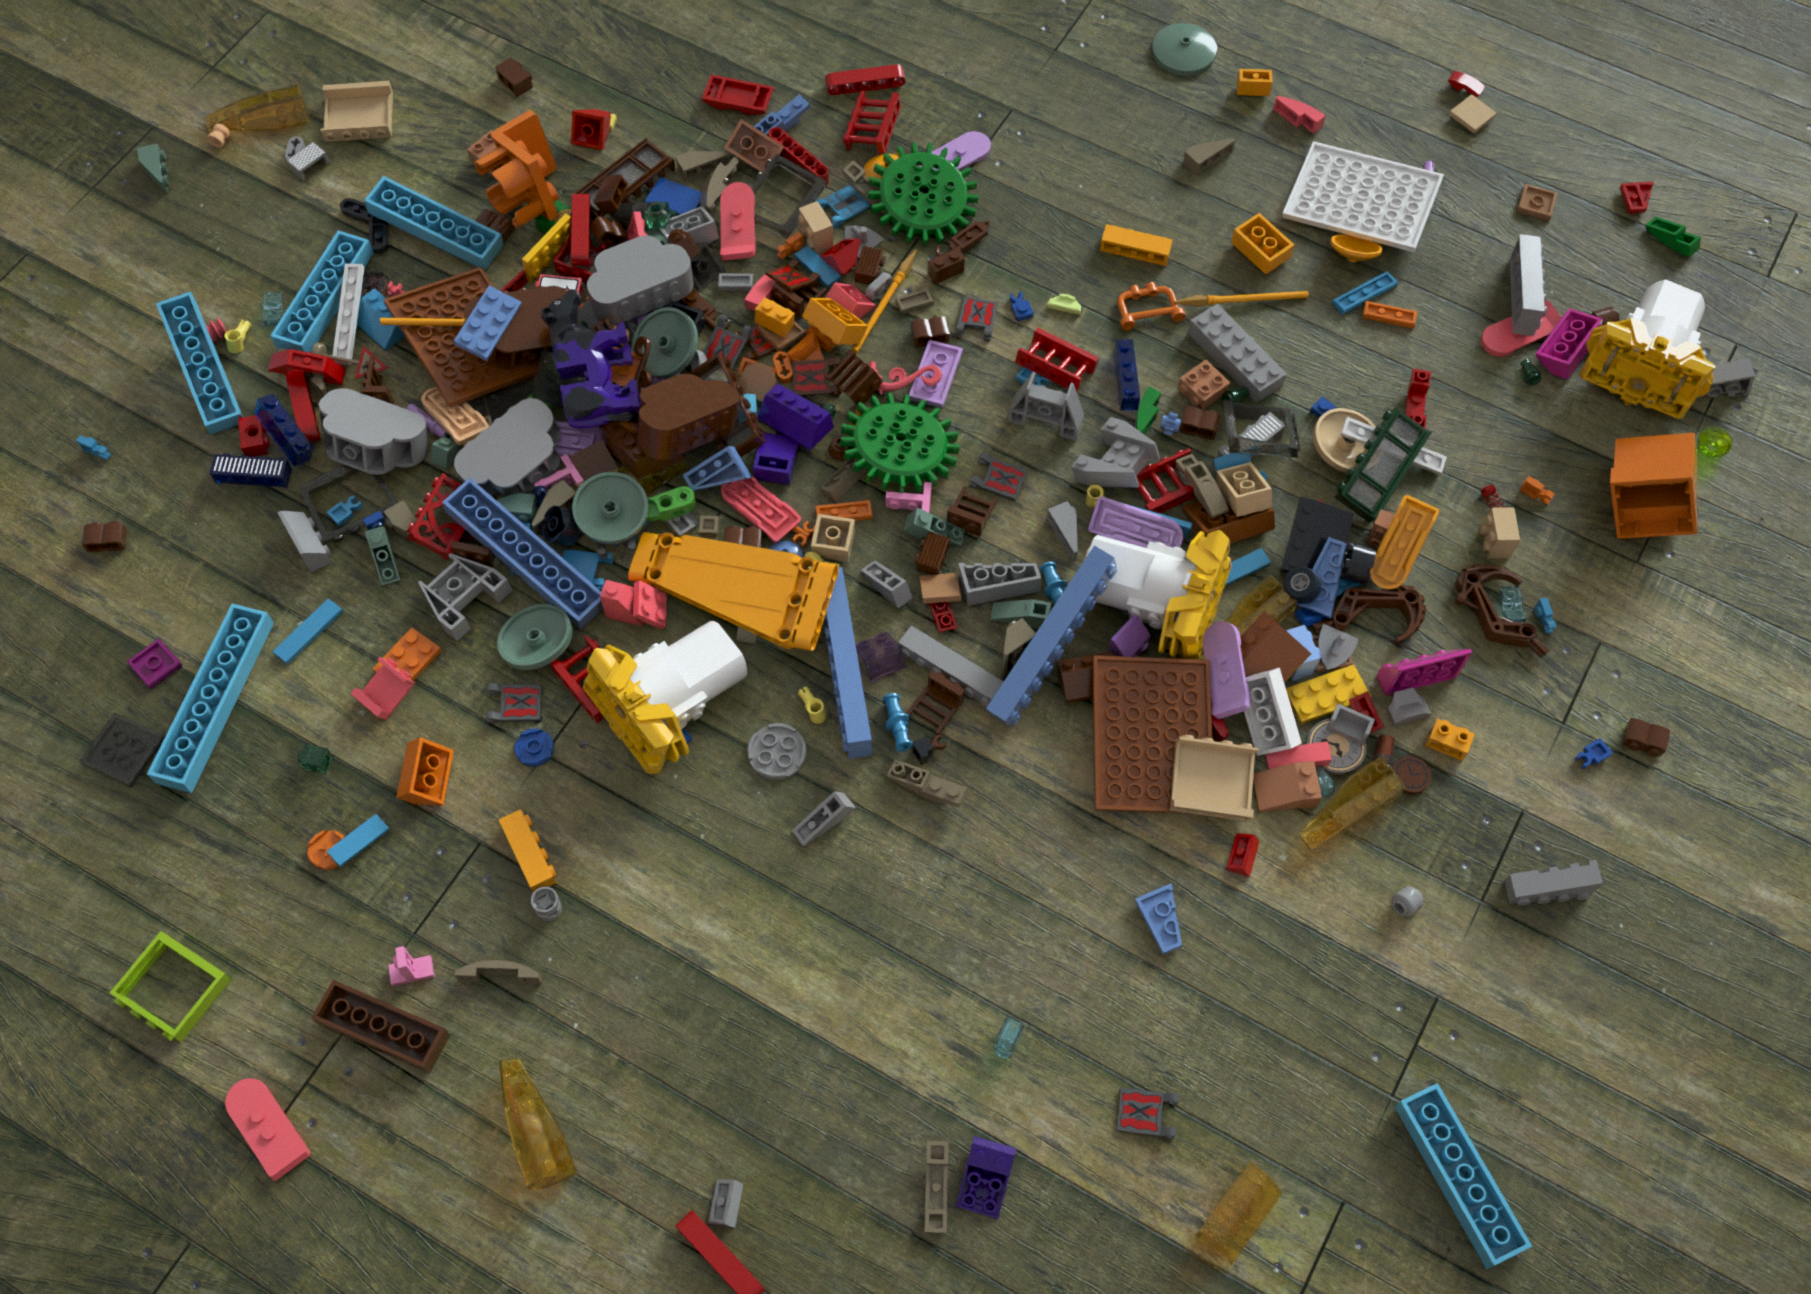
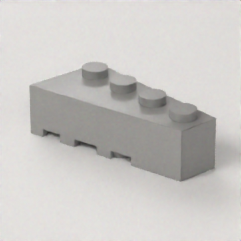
[1697,358,1755,398]
[958,563,1041,606]
[1504,860,1603,906]

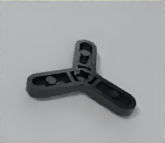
[340,198,388,254]

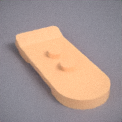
[421,387,489,445]

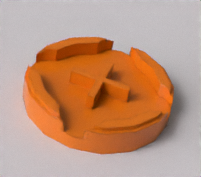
[307,830,345,870]

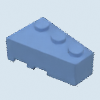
[683,446,752,491]

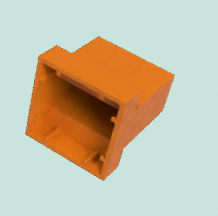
[1610,433,1698,539]

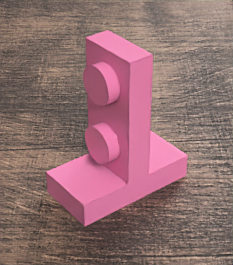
[534,454,584,492]
[886,482,932,513]
[388,946,434,987]

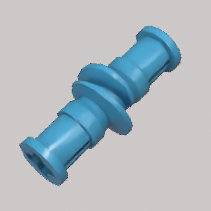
[1040,561,1067,605]
[883,693,913,752]

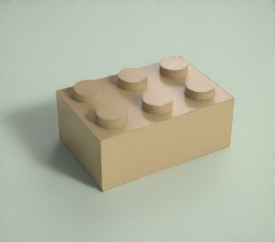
[1216,462,1273,517]

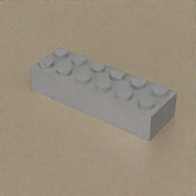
[1509,234,1547,336]
[1188,303,1287,403]

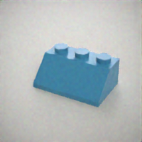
[357,288,405,351]

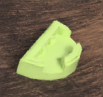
[1047,294,1081,315]

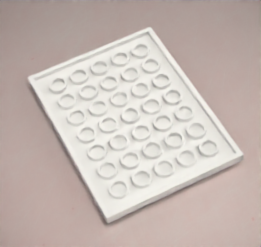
[1282,141,1444,252]

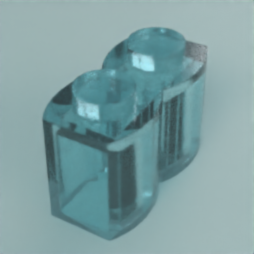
[993,1017,1024,1058]

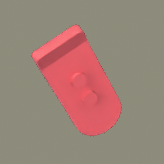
[720,182,756,261]
[1481,300,1562,357]
[721,475,801,543]
[225,1078,310,1181]

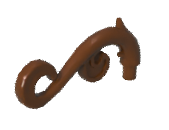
[634,336,652,403]

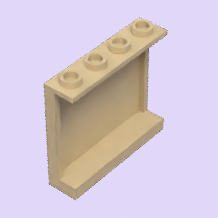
[320,81,393,142]
[1170,735,1258,822]

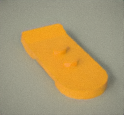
[1369,495,1439,589]

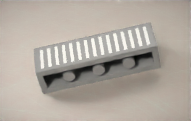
[1217,412,1286,460]

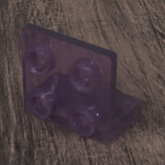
[856,632,906,682]

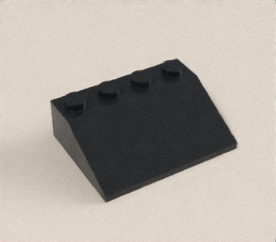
[1280,496,1354,573]

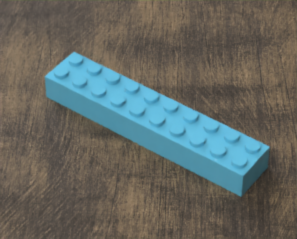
[147,603,274,793]

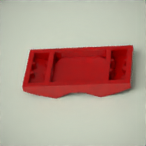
[702,74,774,115]

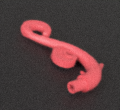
[869,361,942,395]

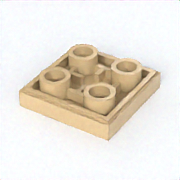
[1449,95,1497,133]

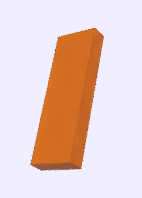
[1362,301,1417,329]
[815,500,872,521]

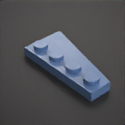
[1295,537,1347,619]

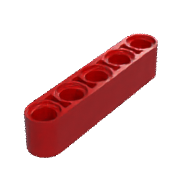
[825,64,906,95]
[769,127,829,188]
[571,194,590,266]
[285,369,321,444]
[675,1210,765,1294]

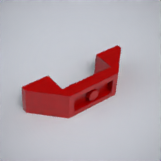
[268,349,346,386]
[1405,369,1431,429]

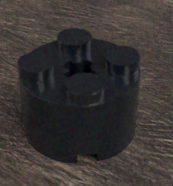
[541,506,584,547]
[1340,542,1376,585]

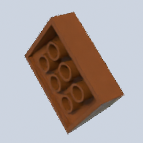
[1182,499,1275,544]
[1240,611,1312,683]

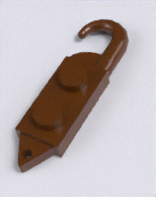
[935,221,990,257]
[680,289,731,330]

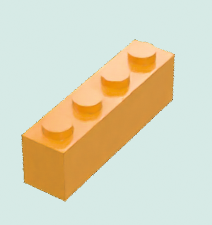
[1100,224,1173,266]
[499,809,557,892]

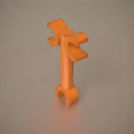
[791,521,815,549]

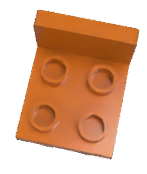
[474,110,559,228]

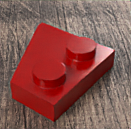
[1620,181,1654,214]

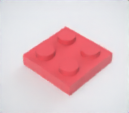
[627,212,648,240]
[633,580,667,629]

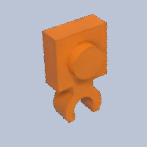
[777,231,804,259]
[1520,476,1555,505]

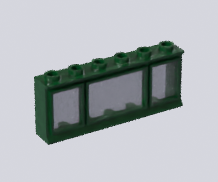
[1334,407,1432,523]

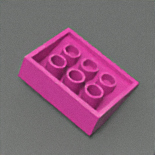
[1376,649,1472,696]

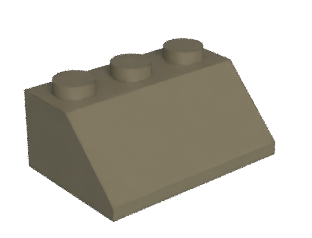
[1000,618,1036,681]

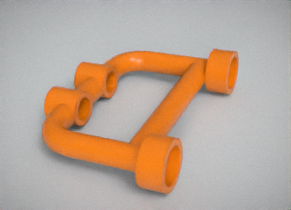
[1117,282,1186,330]

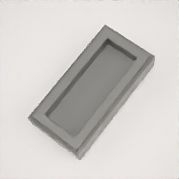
[718,273,754,291]

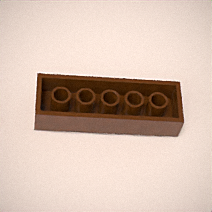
[311,980,450,1074]

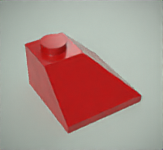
[571,109,611,150]
[819,238,860,275]

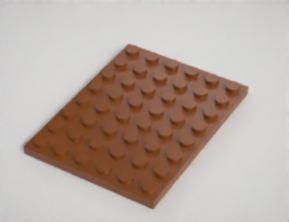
[384,267,547,407]
[1092,656,1212,814]

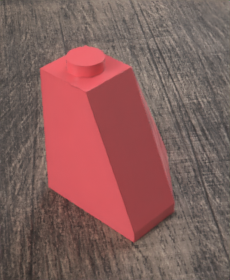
[600,580,644,626]

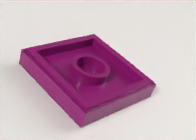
[127,638,183,690]

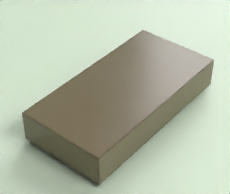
[895,288,934,315]

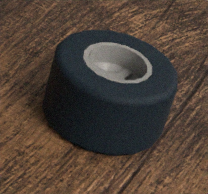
[1284,567,1321,604]

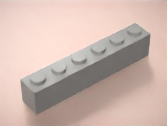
[898,626,1004,707]

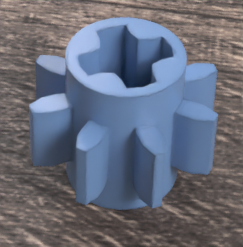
[1160,412,1181,436]

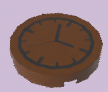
[1390,756,1432,795]

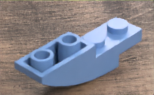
[754,94,811,136]

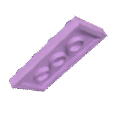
[909,340,963,408]

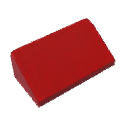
[500,270,528,292]
[1349,691,1384,733]
[1226,833,1259,877]

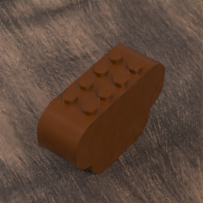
[464,286,567,368]
[636,374,739,460]

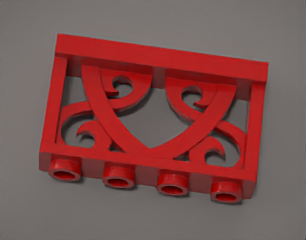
[406,473,465,561]

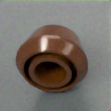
[828,436,853,460]

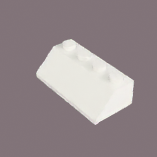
[1244,668,1302,756]

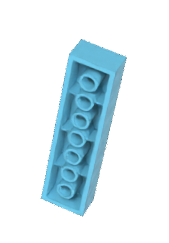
[364,176,504,271]
[270,230,374,353]
[156,291,243,435]
[1394,1083,1532,1270]

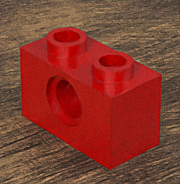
[238,414,270,458]

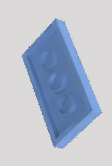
[454,285,522,361]

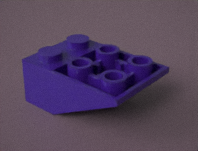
[753,433,800,485]
[956,1136,1016,1219]

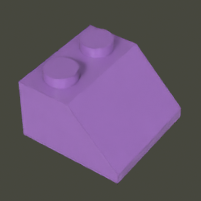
[1108,615,1151,657]

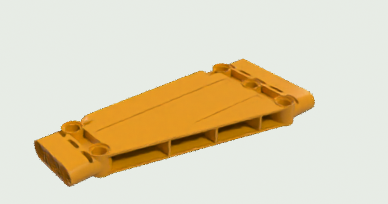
[628,532,839,651]

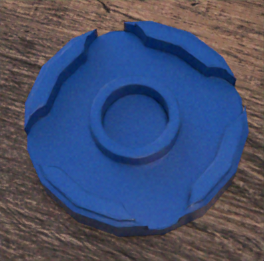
[514,728,554,767]

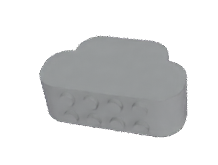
[587,236,694,325]
[319,388,428,475]
[454,398,561,498]

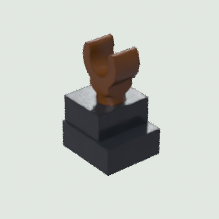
[911,734,947,765]

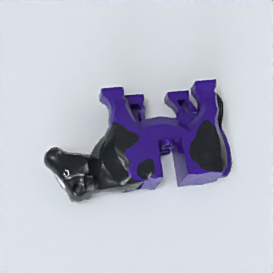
[541,289,640,429]

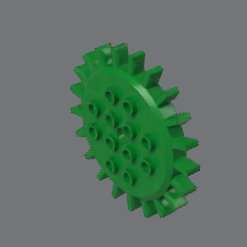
[867,142,979,246]
[840,393,960,493]

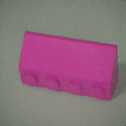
[1536,308,1603,380]

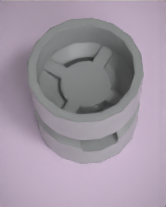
[531,887,562,921]

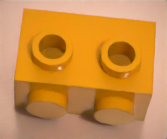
[1236,69,1273,96]
[755,297,795,338]
[1425,718,1475,761]

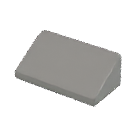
[708,1179,743,1228]

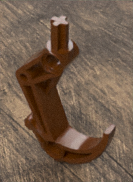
[1455,564,1549,658]
[1312,585,1426,645]

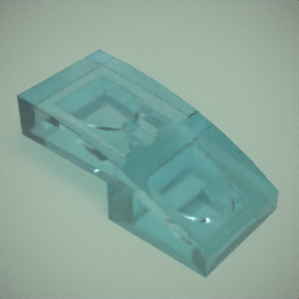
[263,292,283,326]
[1499,586,1527,623]

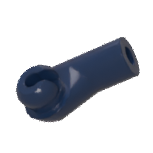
[533,485,547,508]

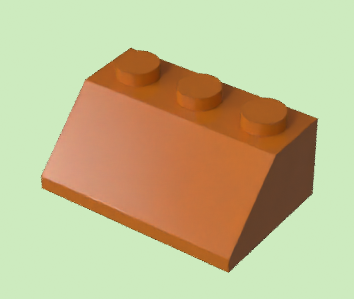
[396,737,454,806]

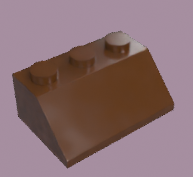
[1057,651,1115,703]

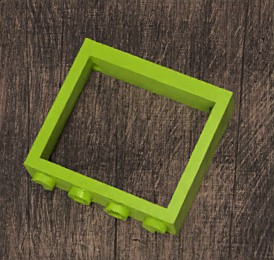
[110,931,232,1042]

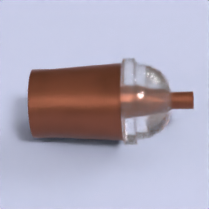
[1373,735,1395,772]

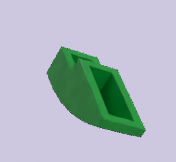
[1645,216,1701,257]
[1135,386,1161,435]

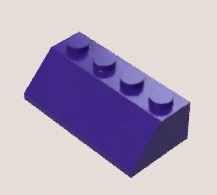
[757,383,834,450]

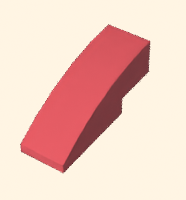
[1273,96,1326,134]
[744,275,776,311]
[1265,741,1332,770]

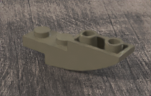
[700,157,739,212]
[1176,454,1229,518]
[886,759,968,807]

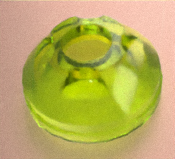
[1698,427,1733,458]

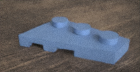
[1134,883,1182,955]

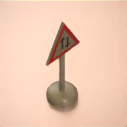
[311,342,388,380]

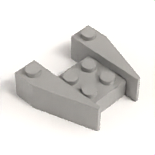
[1008,372,1084,441]
[1071,417,1160,488]
[418,553,513,641]

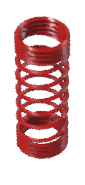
[1481,485,1506,509]

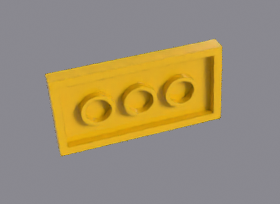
[522,213,572,283]
[1286,664,1371,725]

